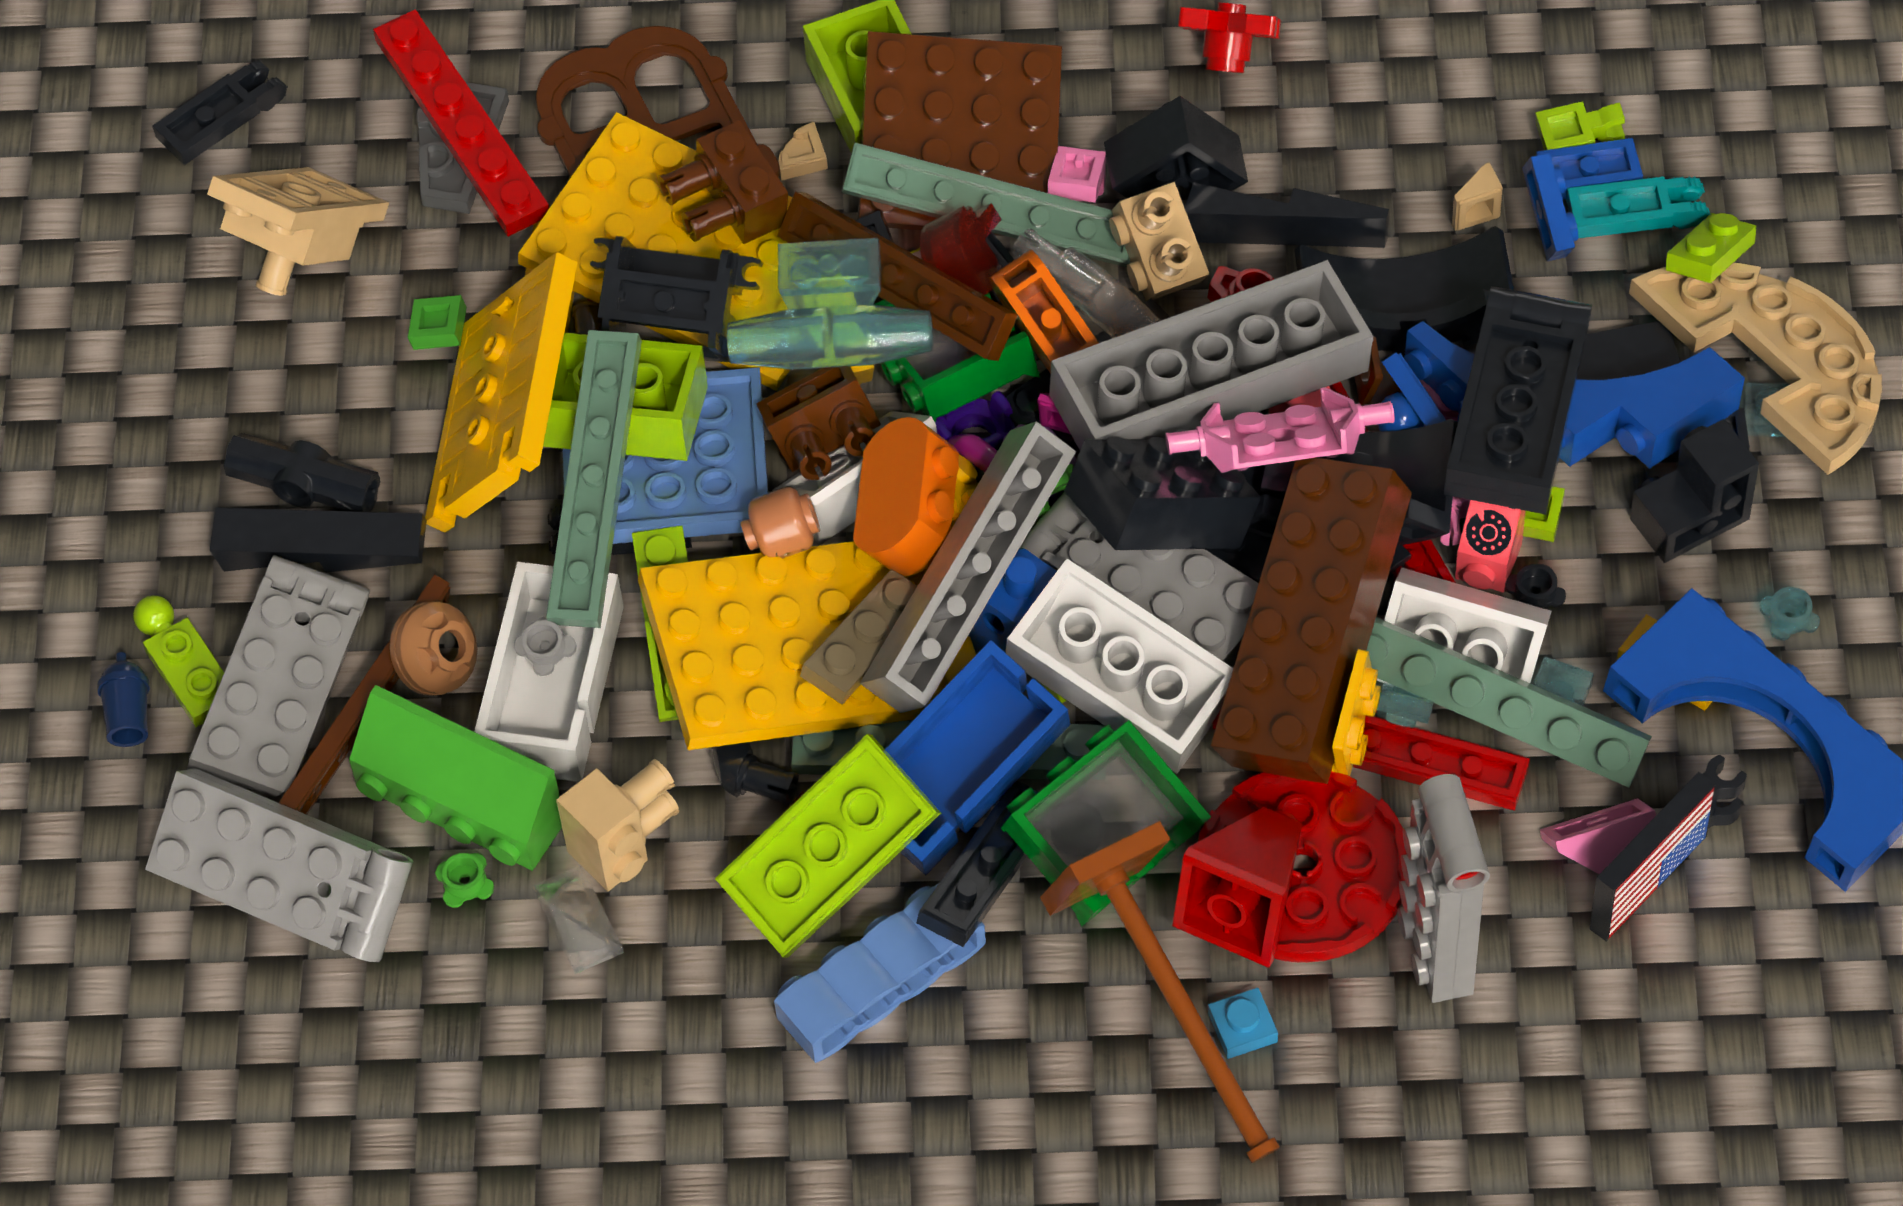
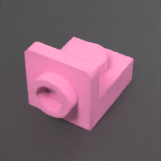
[1048,146,1106,203]

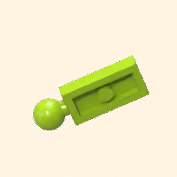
[133,595,224,728]

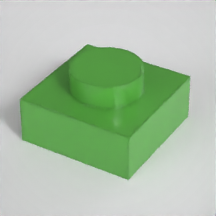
[408,295,467,350]

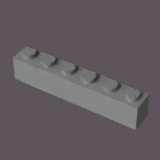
[860,421,1076,713]

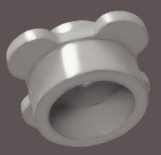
[514,616,577,676]

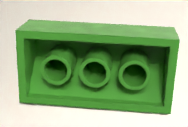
[349,685,562,871]

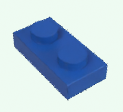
[1536,138,1643,200]
[1522,152,1578,262]

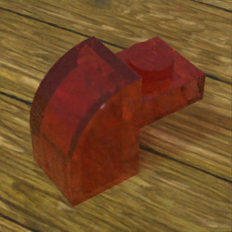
[920,203,1002,295]

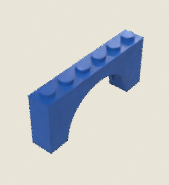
[1603,588,1903,892]

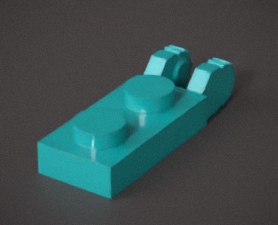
[1566,176,1710,239]

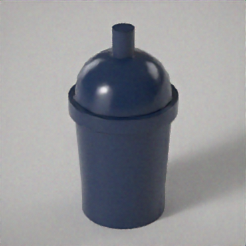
[97,652,150,747]

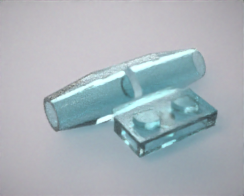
[727,238,933,370]

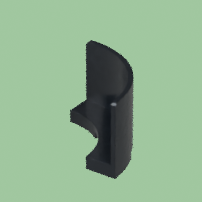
[1294,226,1514,358]
[1240,419,1458,545]

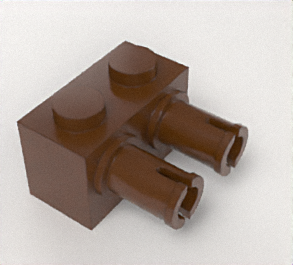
[657,120,788,244]
[756,356,881,480]

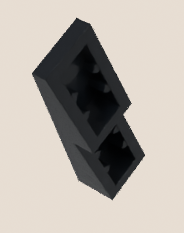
[1185,182,1389,248]
[210,508,427,573]

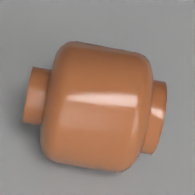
[741,486,821,559]

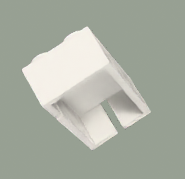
[474,562,624,782]

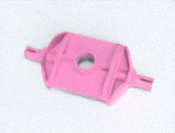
[1165,387,1395,473]

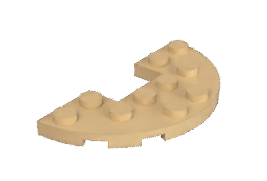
[1629,263,1882,475]

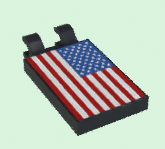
[1590,755,1747,942]

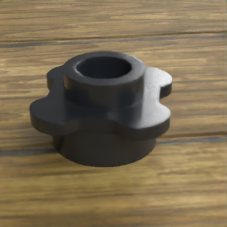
[1505,564,1566,609]

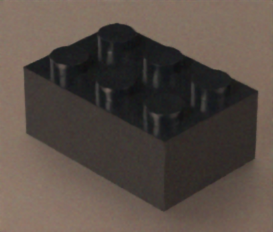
[1064,437,1261,550]

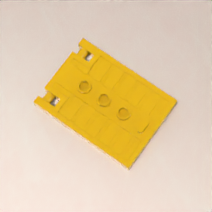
[425,252,578,533]

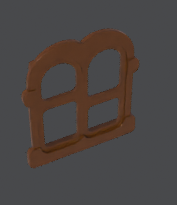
[536,26,780,178]

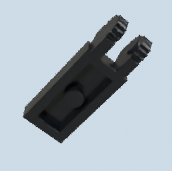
[153,60,288,165]

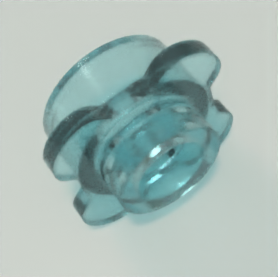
[1760,587,1820,641]

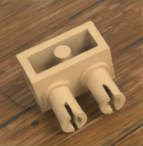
[1109,182,1209,301]
[556,759,679,892]

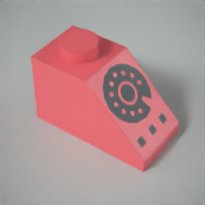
[1455,500,1525,593]

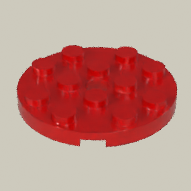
[1198,771,1407,963]

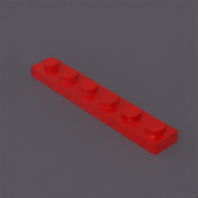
[373,9,550,237]

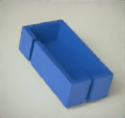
[885,640,1070,876]

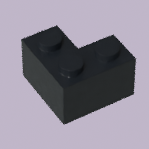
[1104,96,1248,198]
[1630,419,1759,563]

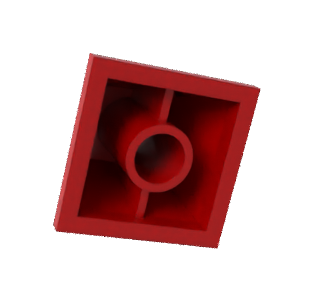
[1172,807,1302,968]

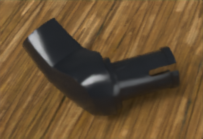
[712,742,799,805]

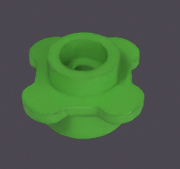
[435,853,494,908]

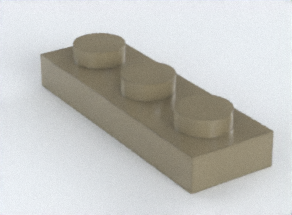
[800,570,917,705]

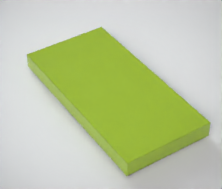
[715,734,941,958]

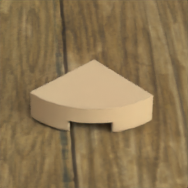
[779,122,828,181]

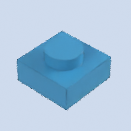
[1208,988,1278,1059]

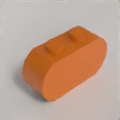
[988,249,1099,374]
[853,417,959,576]

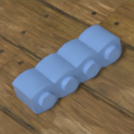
[774,884,986,1063]

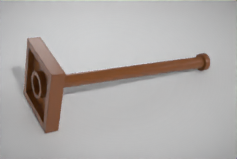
[1040,821,1280,1163]

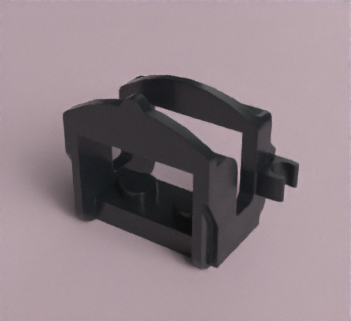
[590,236,763,362]

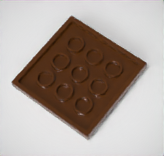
[858,31,1062,237]

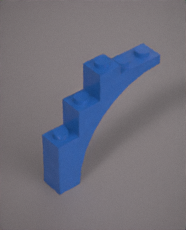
[1404,321,1745,469]

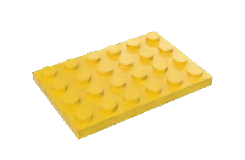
[518,112,842,391]
[638,541,976,750]

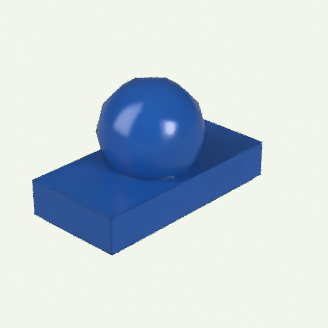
[1377,352,1446,432]

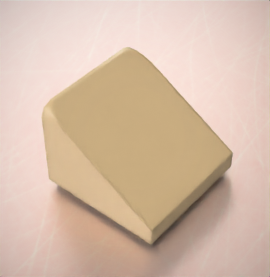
[1452,163,1503,231]

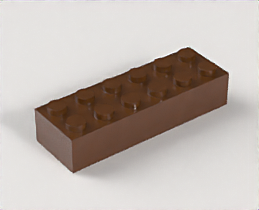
[1211,458,1412,784]

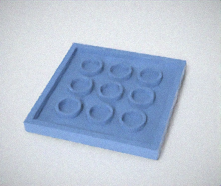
[563,367,768,544]

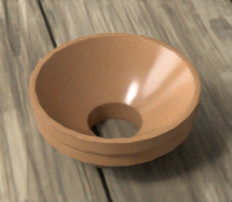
[390,602,478,696]

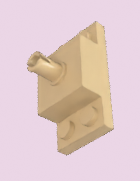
[207,167,389,296]

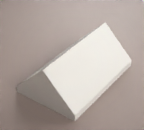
[772,411,937,545]

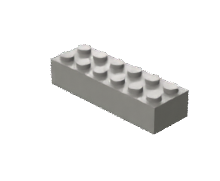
[1049,260,1373,450]

